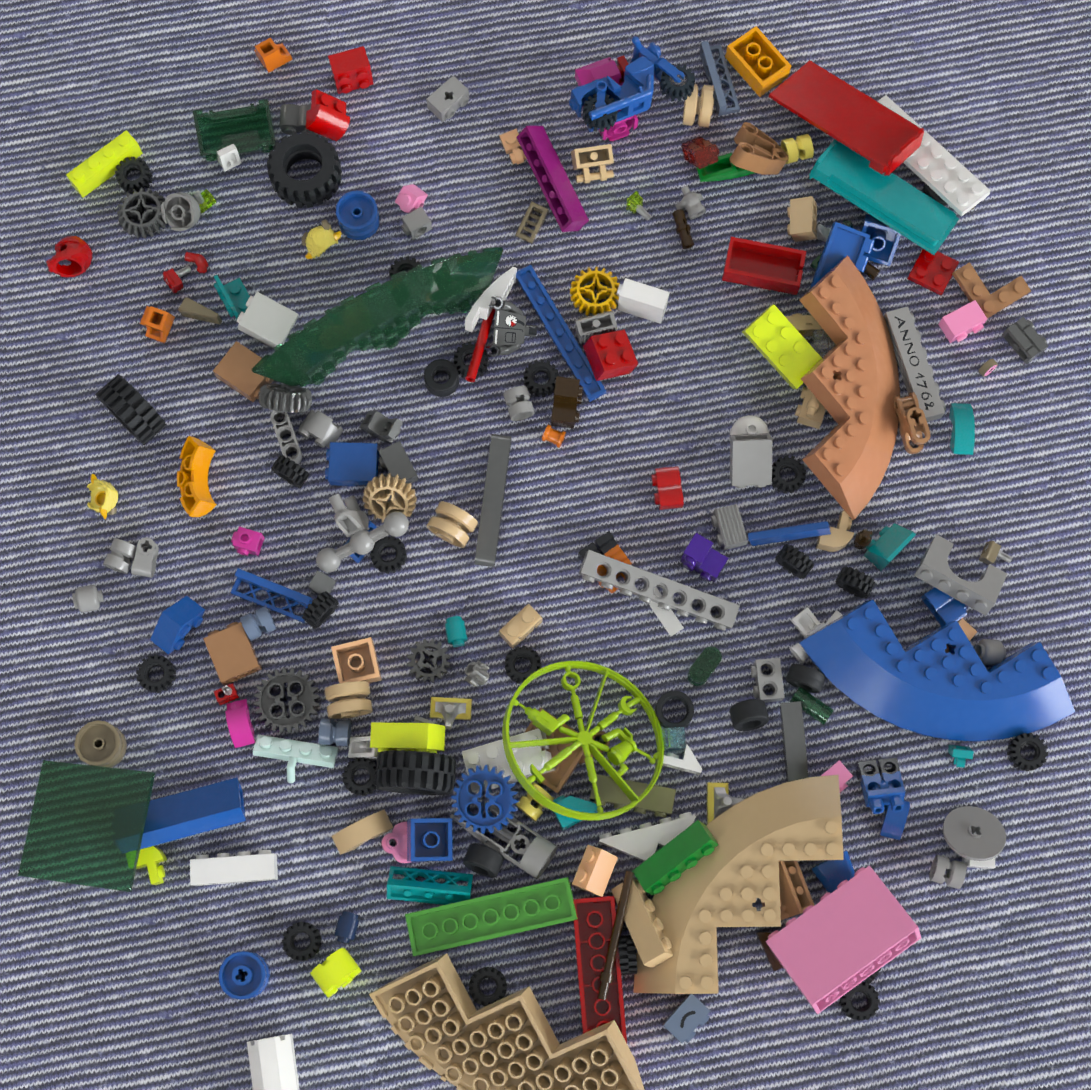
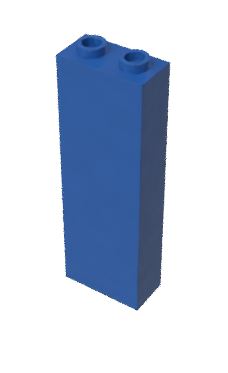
[113,777,246,854]

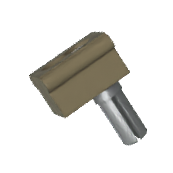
[979,541,1012,565]

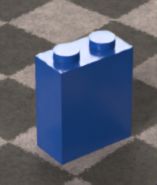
[325,442,379,486]

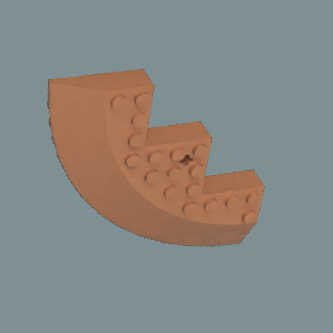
[799,255,900,520]

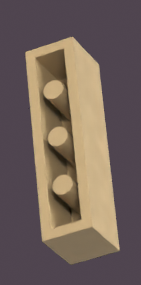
[611,878,673,968]

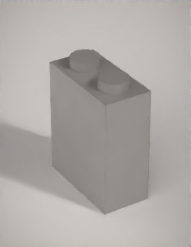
[730,433,773,488]

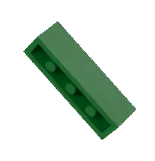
[633,820,719,895]

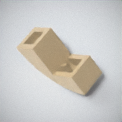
[331,809,393,855]

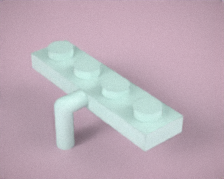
[253,734,338,783]

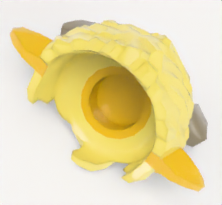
[301,219,342,259]
[87,474,118,519]

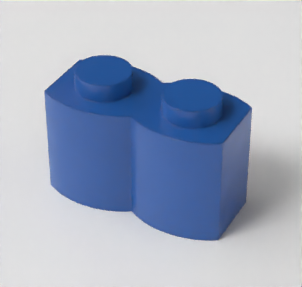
[921,587,967,626]

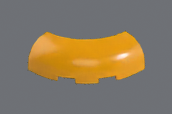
[177,436,217,517]

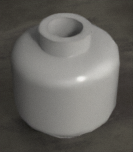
[72,585,104,613]
[974,639,1006,665]

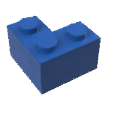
[150,596,205,654]

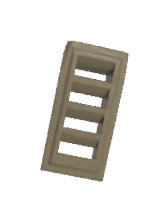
[515,201,549,244]
[178,297,222,325]

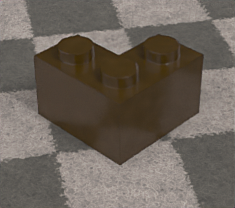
[551,376,583,429]

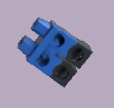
[856,757,905,814]

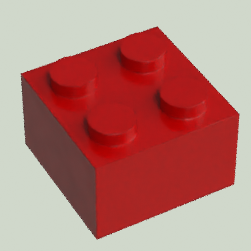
[328,46,374,94]
[583,329,638,381]

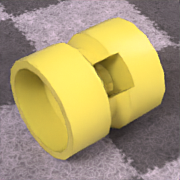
[781,134,814,164]
[515,782,554,822]

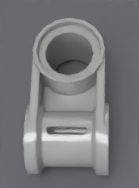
[131,537,159,578]

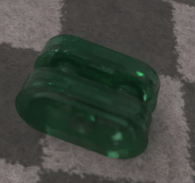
[687,647,722,687]

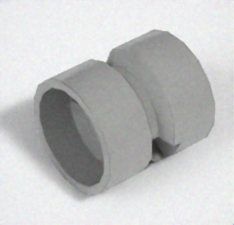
[503,386,535,421]
[103,538,137,574]
[929,855,967,889]

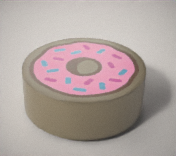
[979,359,998,377]

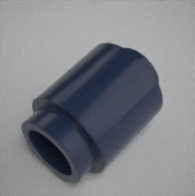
[334,911,359,944]

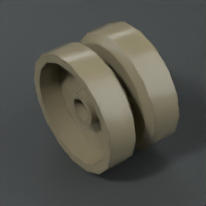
[74,720,127,769]

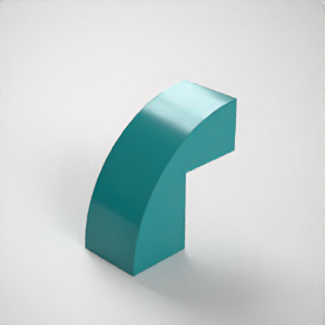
[949,403,975,455]

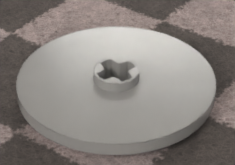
[943,806,1006,861]

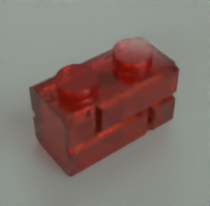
[681,136,719,169]

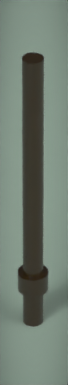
[598,871,634,1000]

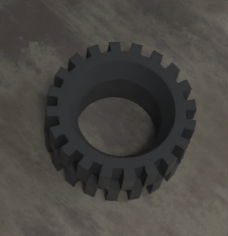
[95,374,167,445]

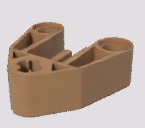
[730,122,789,175]

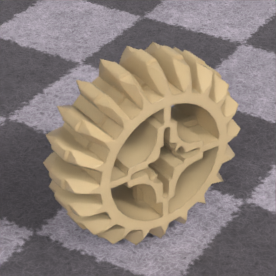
[363,473,417,523]

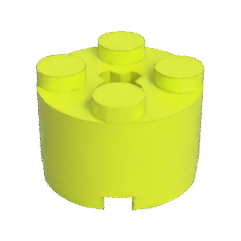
[310,947,362,998]

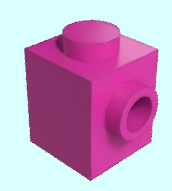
[231,526,265,556]

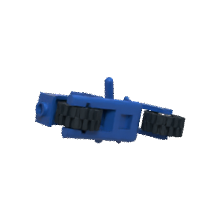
[569,36,695,132]

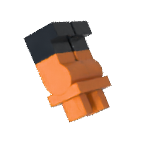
[578,531,632,593]

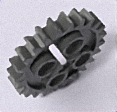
[253,667,321,734]

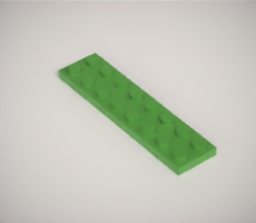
[405,877,578,956]

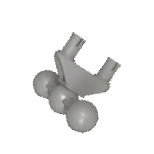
[316,494,409,573]

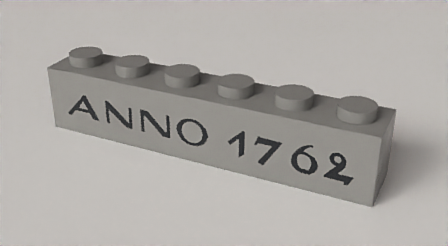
[884,306,946,422]

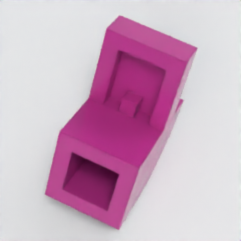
[225,699,255,748]

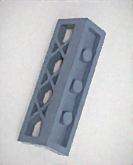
[699,40,740,116]

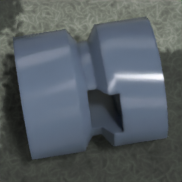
[240,605,277,641]
[319,718,351,747]

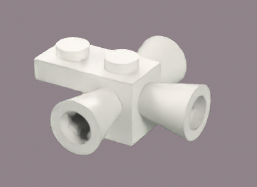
[789,607,843,664]

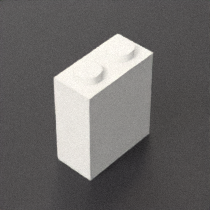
[616,278,670,324]
[237,292,298,351]

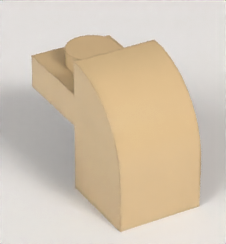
[816,510,854,552]

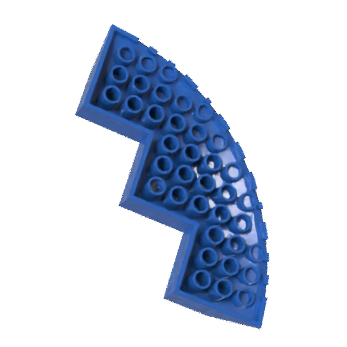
[799,599,1075,742]

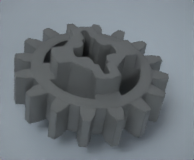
[407,639,451,683]

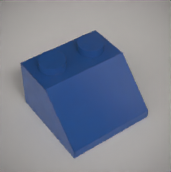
[861,214,901,266]

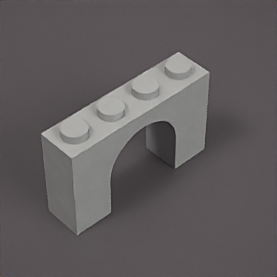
[914,534,1007,616]

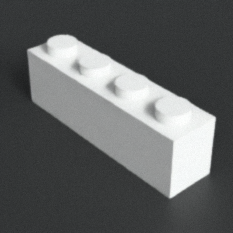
[190,850,278,886]

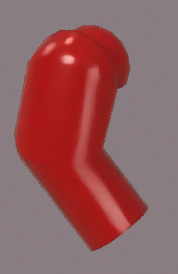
[185,252,209,273]

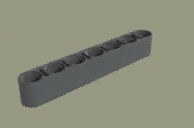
[475,434,512,567]

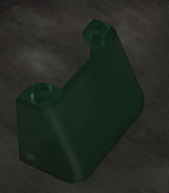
[193,99,276,162]

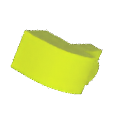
[127,846,167,885]

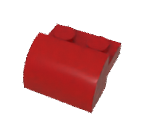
[306,89,350,141]

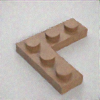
[952,262,1031,319]

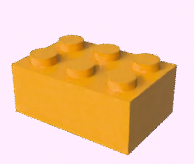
[725,26,791,97]

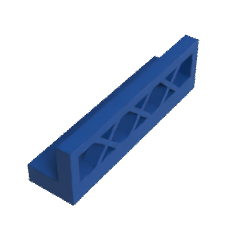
[230,568,313,623]

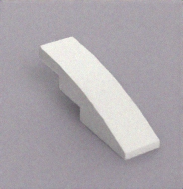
[465,267,517,332]

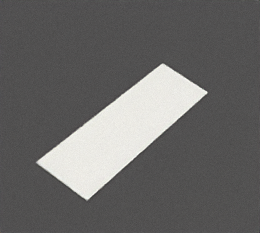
[641,587,684,636]

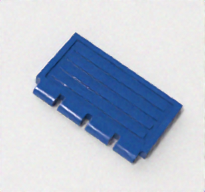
[809,222,875,290]

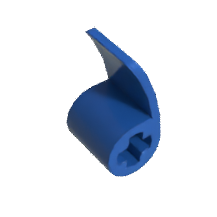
[880,800,910,840]

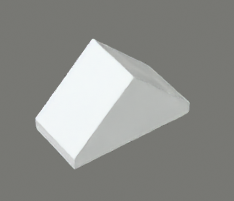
[348,736,379,760]

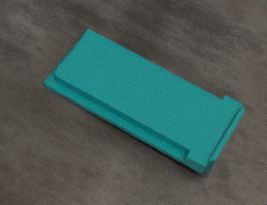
[809,139,959,255]

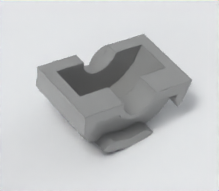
[298,409,344,448]

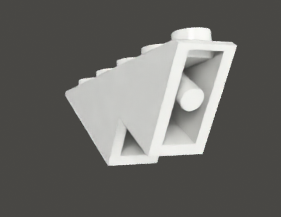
[598,812,696,862]

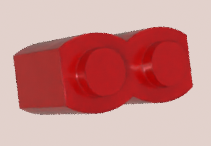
[651,466,684,510]

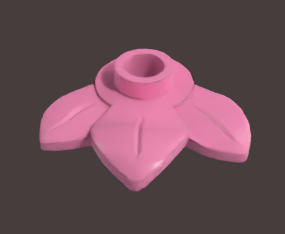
[381,822,411,864]

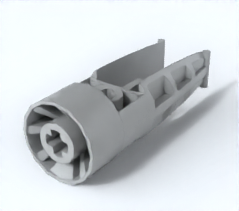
[450,799,558,879]

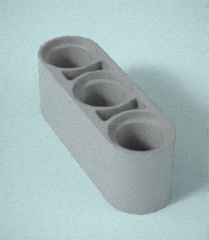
[270,410,303,464]

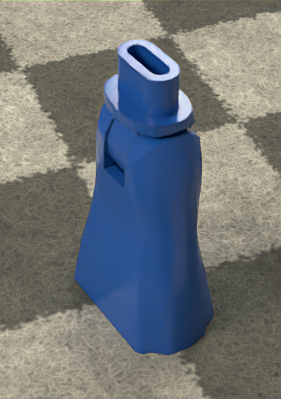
[811,850,855,893]

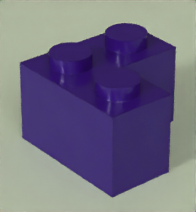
[680,533,729,582]

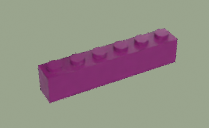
[516,126,589,232]

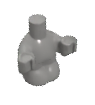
[675,186,706,220]

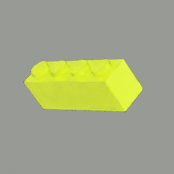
[66,130,143,198]

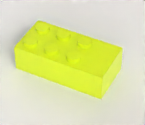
[742,304,822,389]

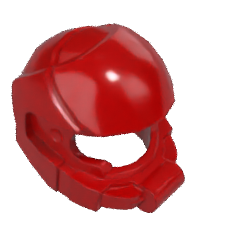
[46,235,93,277]

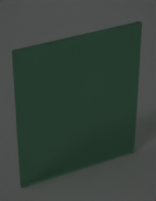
[18,760,155,892]

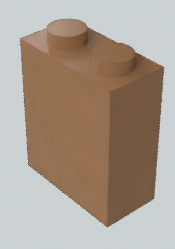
[213,341,276,402]
[203,622,262,686]

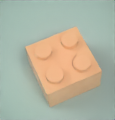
[331,637,382,683]

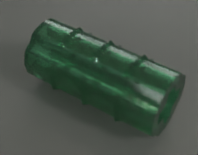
[789,687,834,725]

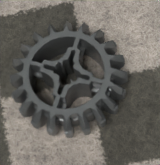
[117,187,165,239]
[259,383,312,413]

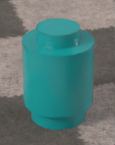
[445,616,468,647]

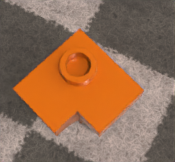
[254,37,292,73]
[140,306,175,344]

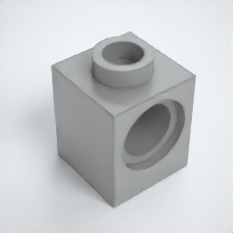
[401,207,432,240]

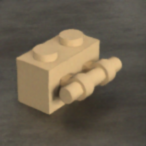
[571,144,614,184]
[795,387,826,429]

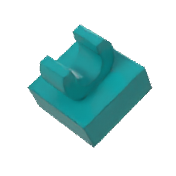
[948,744,974,768]

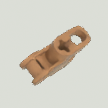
[893,392,931,454]

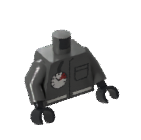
[486,296,537,357]

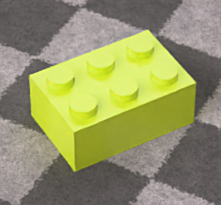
[370,722,445,753]

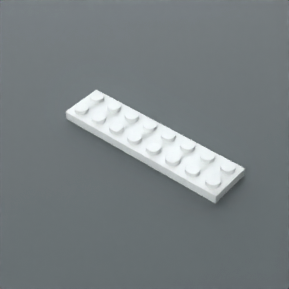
[877,95,991,217]

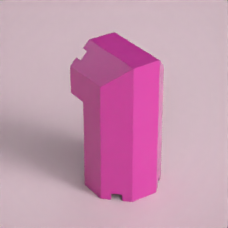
[575,57,638,141]

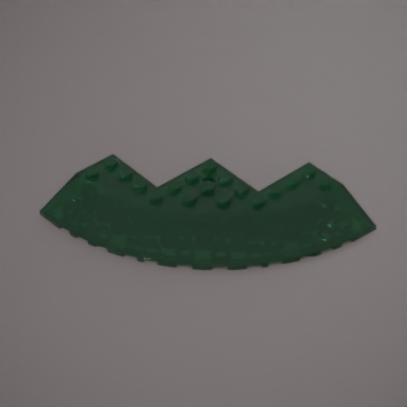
[251,247,503,387]

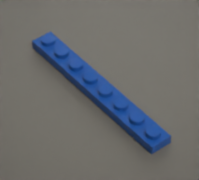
[516,265,606,402]

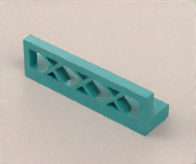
[387,866,473,905]

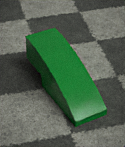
[696,152,755,182]

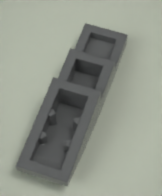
[779,701,808,782]

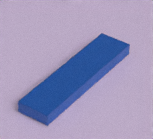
[748,521,831,546]

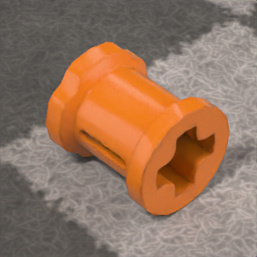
[541,425,566,448]

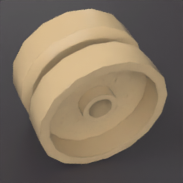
[683,84,714,128]
[426,501,478,548]
[324,681,373,719]

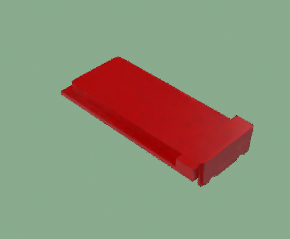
[769,60,924,176]

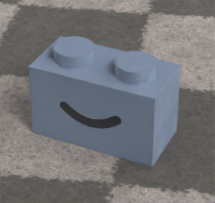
[662,994,710,1044]

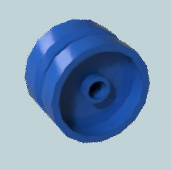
[336,191,380,240]
[218,951,270,1000]

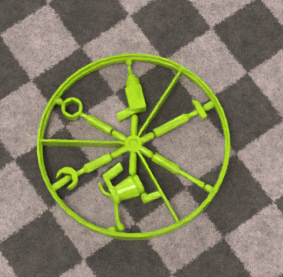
[502,661,664,821]

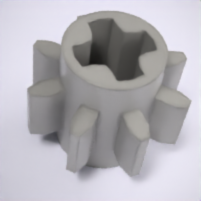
[465,660,489,687]

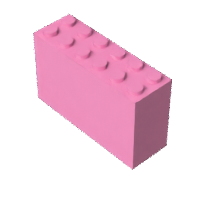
[766,865,921,1014]

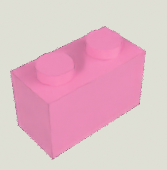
[938,300,987,343]

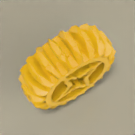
[570,266,620,316]

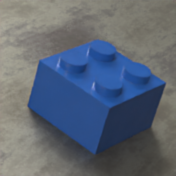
[407,818,453,862]

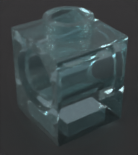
[662,727,686,752]

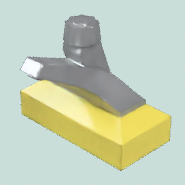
[430,697,472,729]
[707,782,744,824]

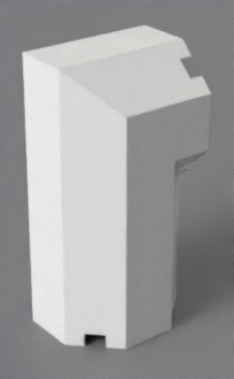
[247,1034,300,1090]

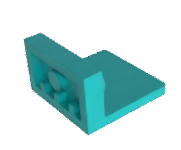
[213,275,250,320]

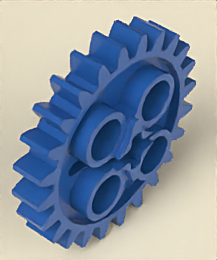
[451,764,519,834]

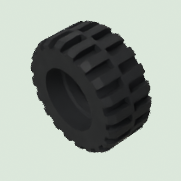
[267,131,342,208]
[375,750,456,795]

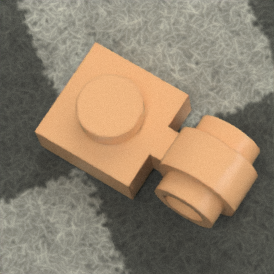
[499,128,527,165]

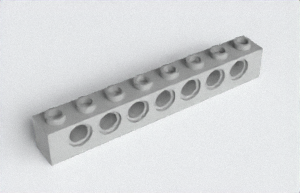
[578,550,740,631]

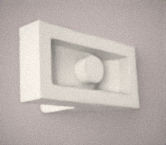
[662,744,702,775]

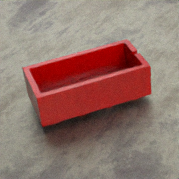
[722,237,806,295]

